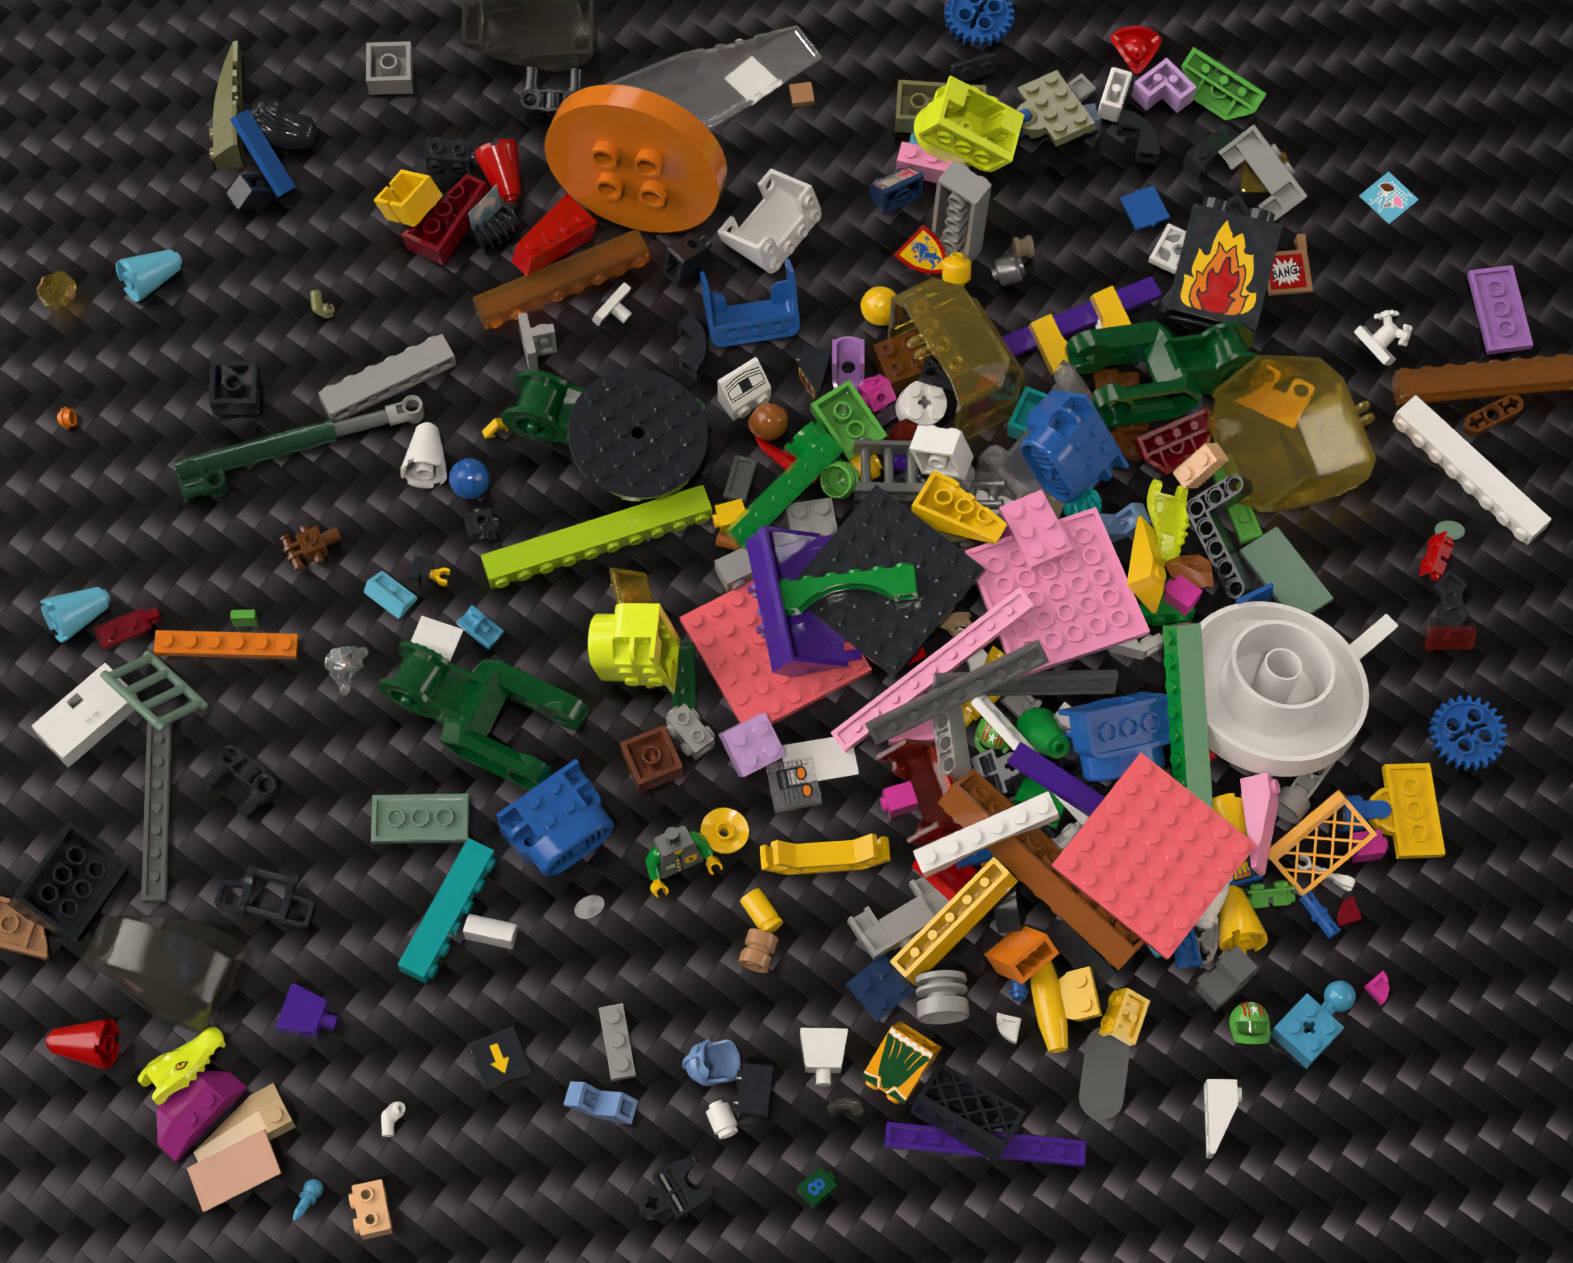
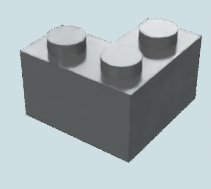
[1195,946,1258,1011]

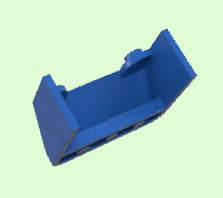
[700,259,800,347]

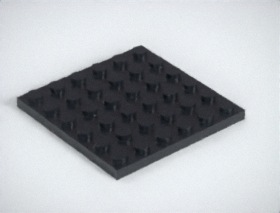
[794,485,986,679]

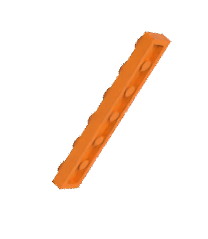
[154,630,299,659]

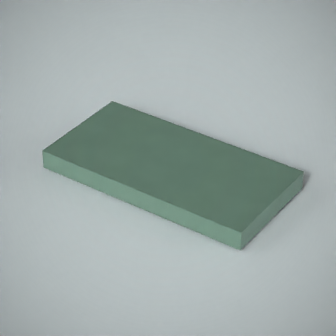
[1239,527,1333,614]
[371,794,470,844]

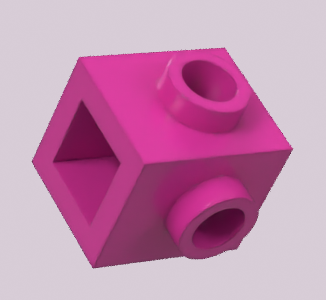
[856,374,897,412]

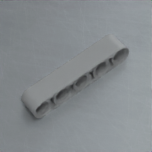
[928,688,971,780]

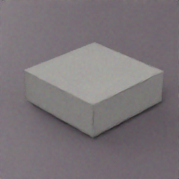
[1067,73,1096,103]

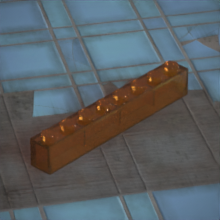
[473,229,649,330]
[1391,354,1573,405]

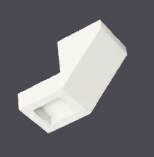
[1108,633,1163,660]

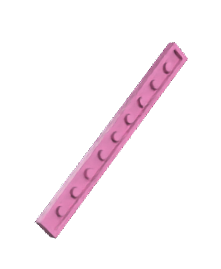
[831,587,1036,753]

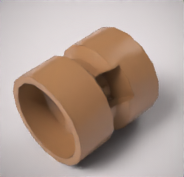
[738,929,779,973]

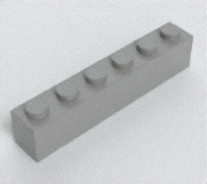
[318,334,456,423]

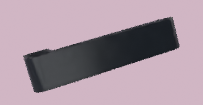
[1186,474,1254,599]

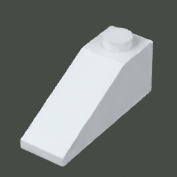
[1204,1079,1242,1159]

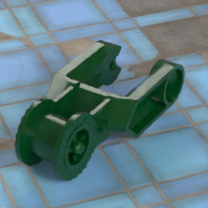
[1065,321,1268,428]
[502,370,706,494]
[377,641,589,791]

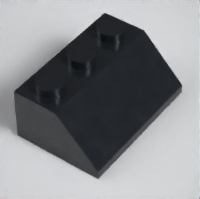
[1049,920,1136,992]

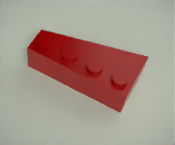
[512,193,597,276]

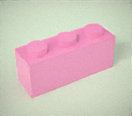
[896,142,960,183]

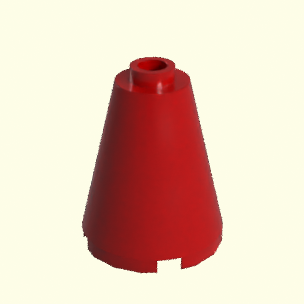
[474,139,521,204]
[46,1019,120,1069]

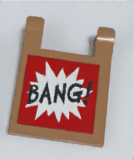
[1267,234,1313,296]

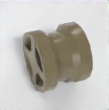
[1012,235,1034,258]

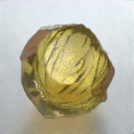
[37,271,76,311]

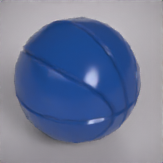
[449,458,490,499]

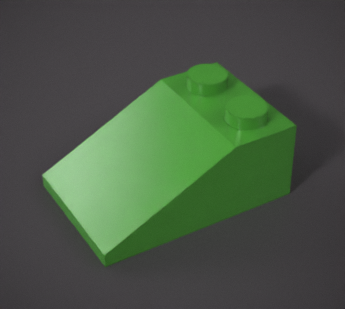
[810,380,888,461]

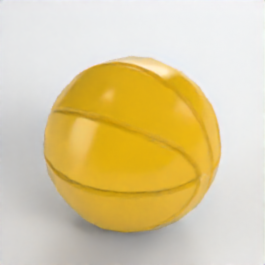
[861,286,901,326]

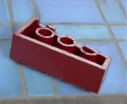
[401,174,489,266]

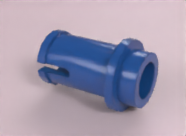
[1009,980,1029,1001]

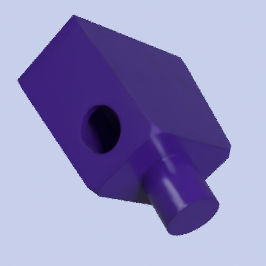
[275,983,339,1038]

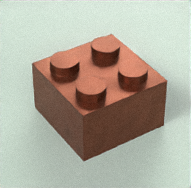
[620,725,683,794]

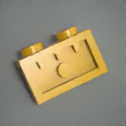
[1099,988,1150,1046]

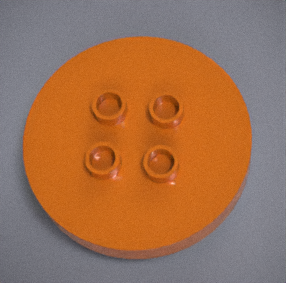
[545,85,727,233]

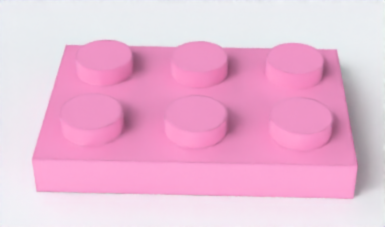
[999,489,1073,570]

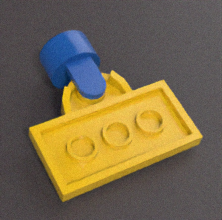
[1332,763,1445,859]

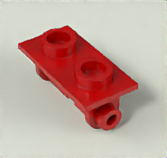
[1419,531,1454,581]

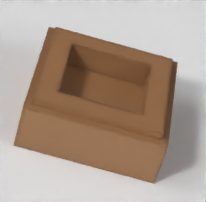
[789,82,815,107]

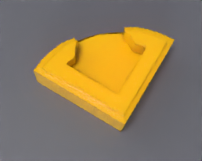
[482,418,509,438]

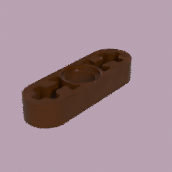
[1462,394,1524,437]

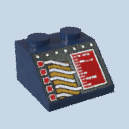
[870,166,924,215]

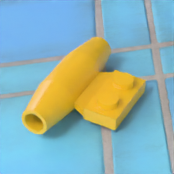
[1030,961,1102,1053]

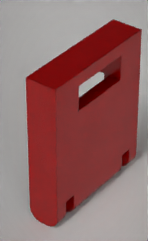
[912,860,978,901]

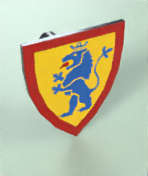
[894,224,947,274]

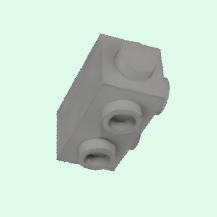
[666,704,715,761]

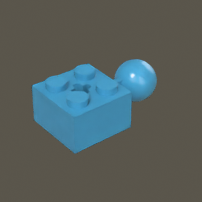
[1271,981,1356,1069]

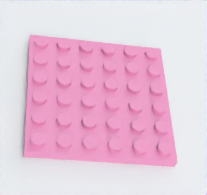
[964,507,1150,680]

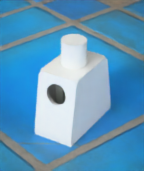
[800,1028,848,1087]

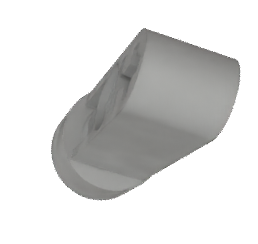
[1277,760,1337,824]

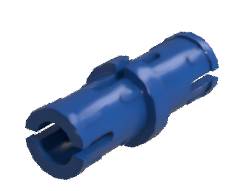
[1299,891,1341,939]

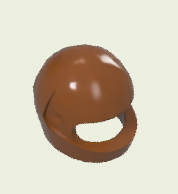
[748,402,789,441]

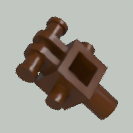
[280,525,342,572]

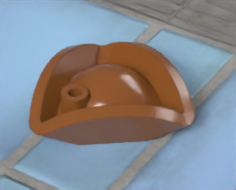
[1165,555,1214,588]

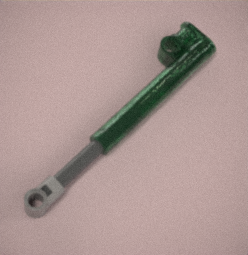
[174,395,425,503]

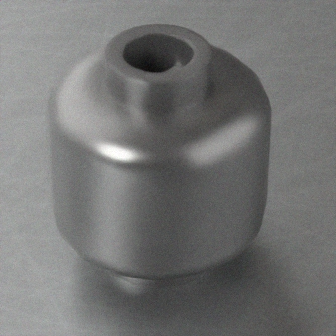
[991,254,1026,287]

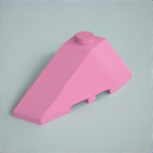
[1240,772,1280,876]

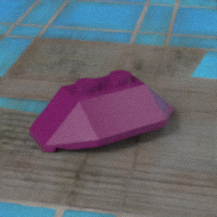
[156,1071,247,1163]

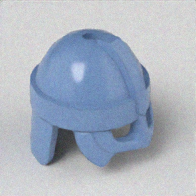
[682,1038,740,1086]

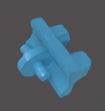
[456,605,504,650]

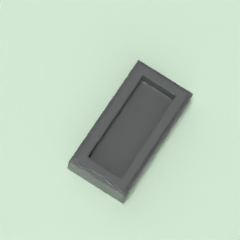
[723,455,757,504]

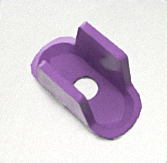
[832,336,864,393]

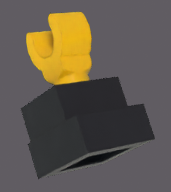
[409,555,450,586]

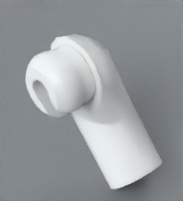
[381,1102,406,1137]

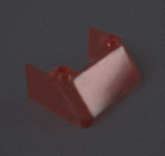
[876,739,963,844]

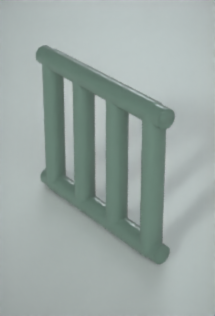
[100,650,208,732]

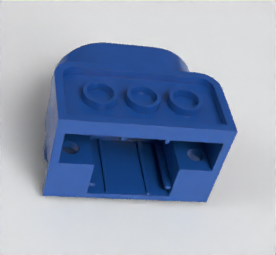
[1020,390,1129,503]
[1058,692,1170,782]
[496,759,614,876]

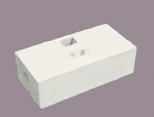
[32,663,138,767]

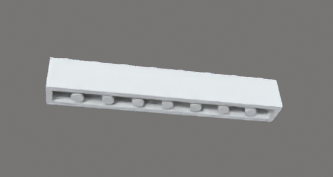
[1392,395,1551,545]

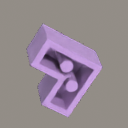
[1131,58,1197,113]

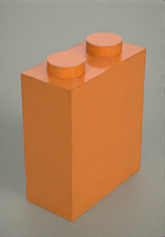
[984,925,1059,984]

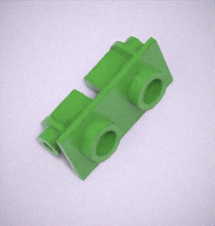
[1243,880,1296,909]

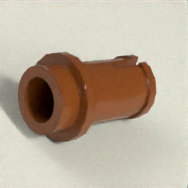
[716,532,741,551]

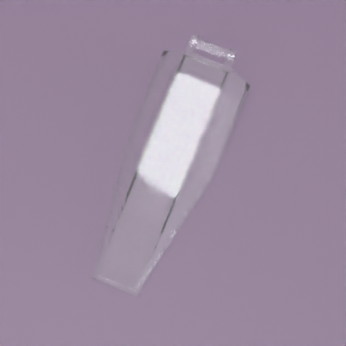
[606,25,822,131]

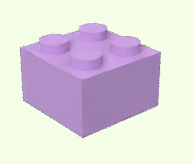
[718,712,786,777]

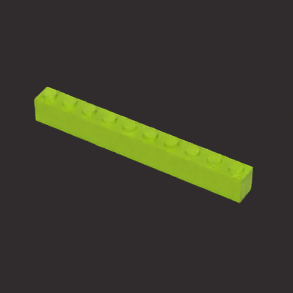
[481,485,712,588]

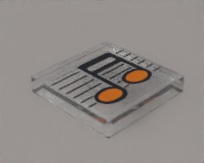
[766,756,822,812]

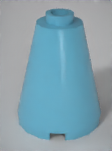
[116,249,182,302]
[40,587,110,643]

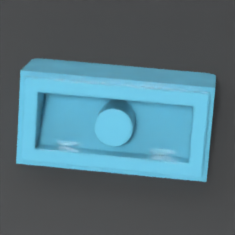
[364,571,418,618]

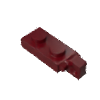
[94,607,162,651]

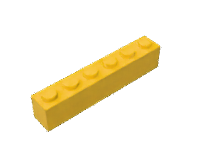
[890,857,1018,986]

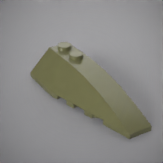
[209,41,244,169]

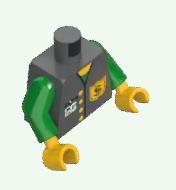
[645,826,723,898]

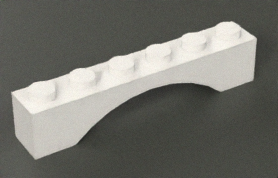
[913,792,1060,878]

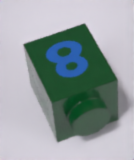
[797,1166,837,1210]

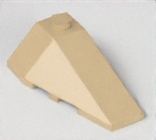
[194,1083,296,1162]

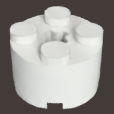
[895,381,947,431]

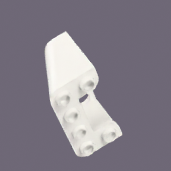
[717,169,822,274]

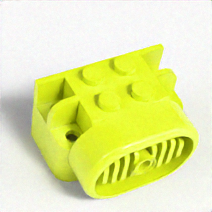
[914,76,1025,172]
[588,603,681,692]

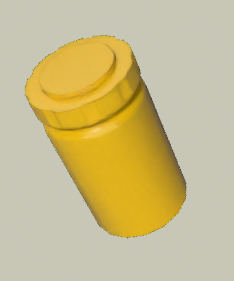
[740,888,783,933]

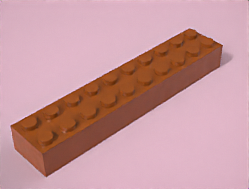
[938,768,1145,970]

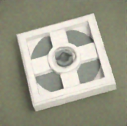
[1148,223,1186,274]

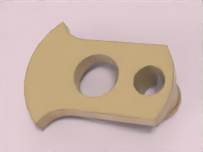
[939,612,972,638]

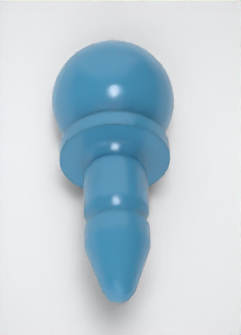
[293,1179,324,1221]

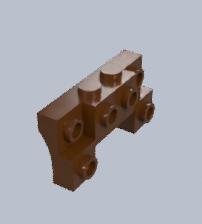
[1093,369,1149,461]

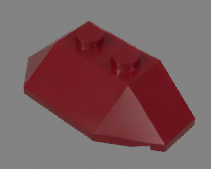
[1135,407,1216,475]

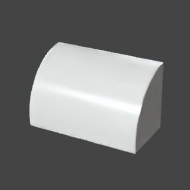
[463,914,519,949]

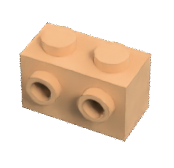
[349,1179,393,1240]

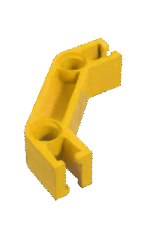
[760,833,890,875]

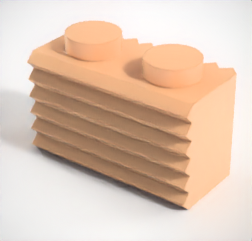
[1173,443,1229,488]

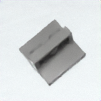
[518,312,557,371]

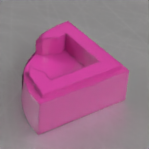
[1364,971,1389,1006]

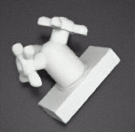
[1354,310,1413,366]

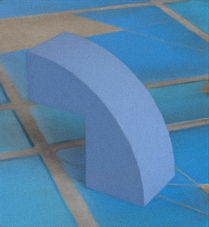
[1099,503,1152,542]
[563,1081,638,1124]

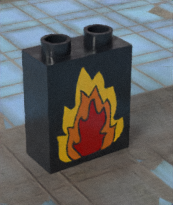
[1165,197,1283,336]

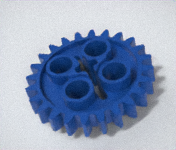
[944,0,1015,48]
[1428,695,1508,771]

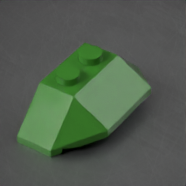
[1182,47,1267,121]

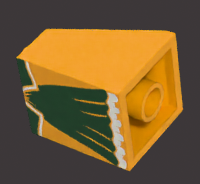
[861,1021,942,1104]

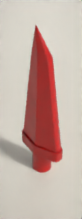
[754,436,819,485]

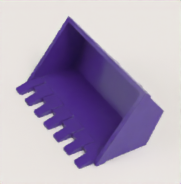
[746,526,862,678]

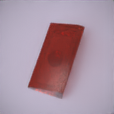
[1425,625,1476,649]

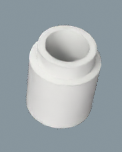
[706,1100,738,1140]

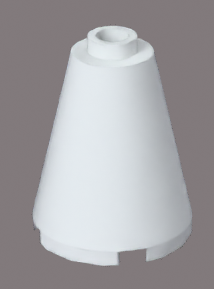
[401,422,447,488]

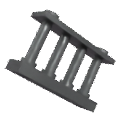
[852,438,925,502]

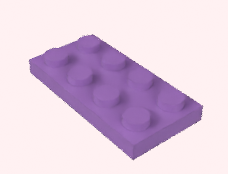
[1467,265,1533,355]

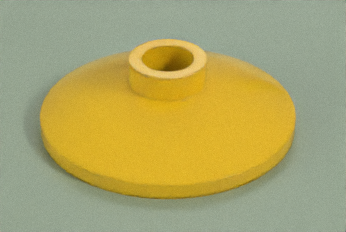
[701,808,749,854]

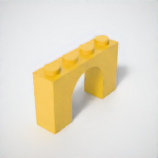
[1028,285,1131,376]

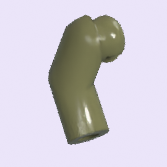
[310,290,335,318]

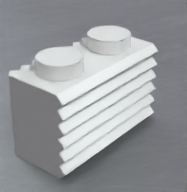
[1097,67,1132,122]

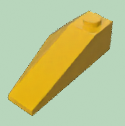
[912,470,1007,544]
[1127,516,1166,614]

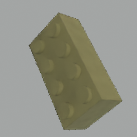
[895,80,986,133]

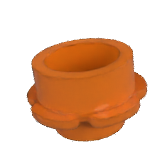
[57,407,77,430]

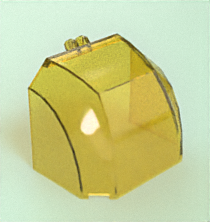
[1207,355,1376,512]

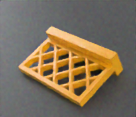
[1268,789,1377,896]

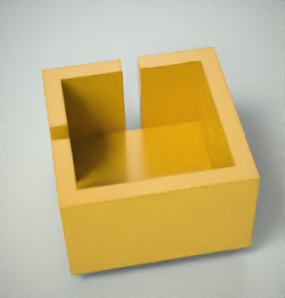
[373,169,443,227]

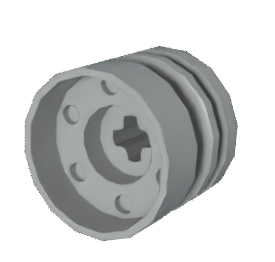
[915,970,969,1024]

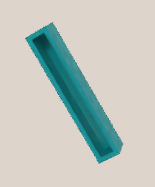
[398,838,497,984]

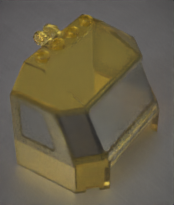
[888,278,1026,440]

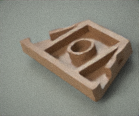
[0,896,49,960]

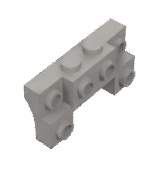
[1218,124,1308,222]
[847,877,949,960]

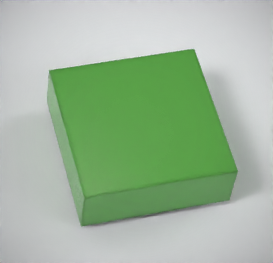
[231,610,258,627]

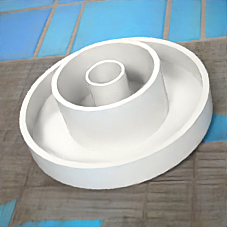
[1201,601,1369,777]

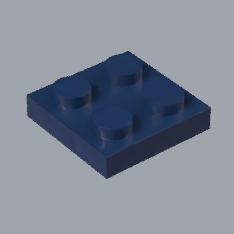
[846,954,915,1023]

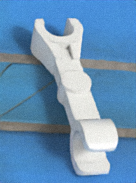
[1298,855,1355,891]

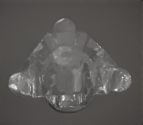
[325,646,368,695]

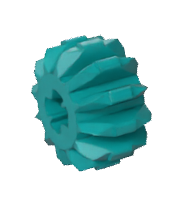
[1063,487,1102,517]

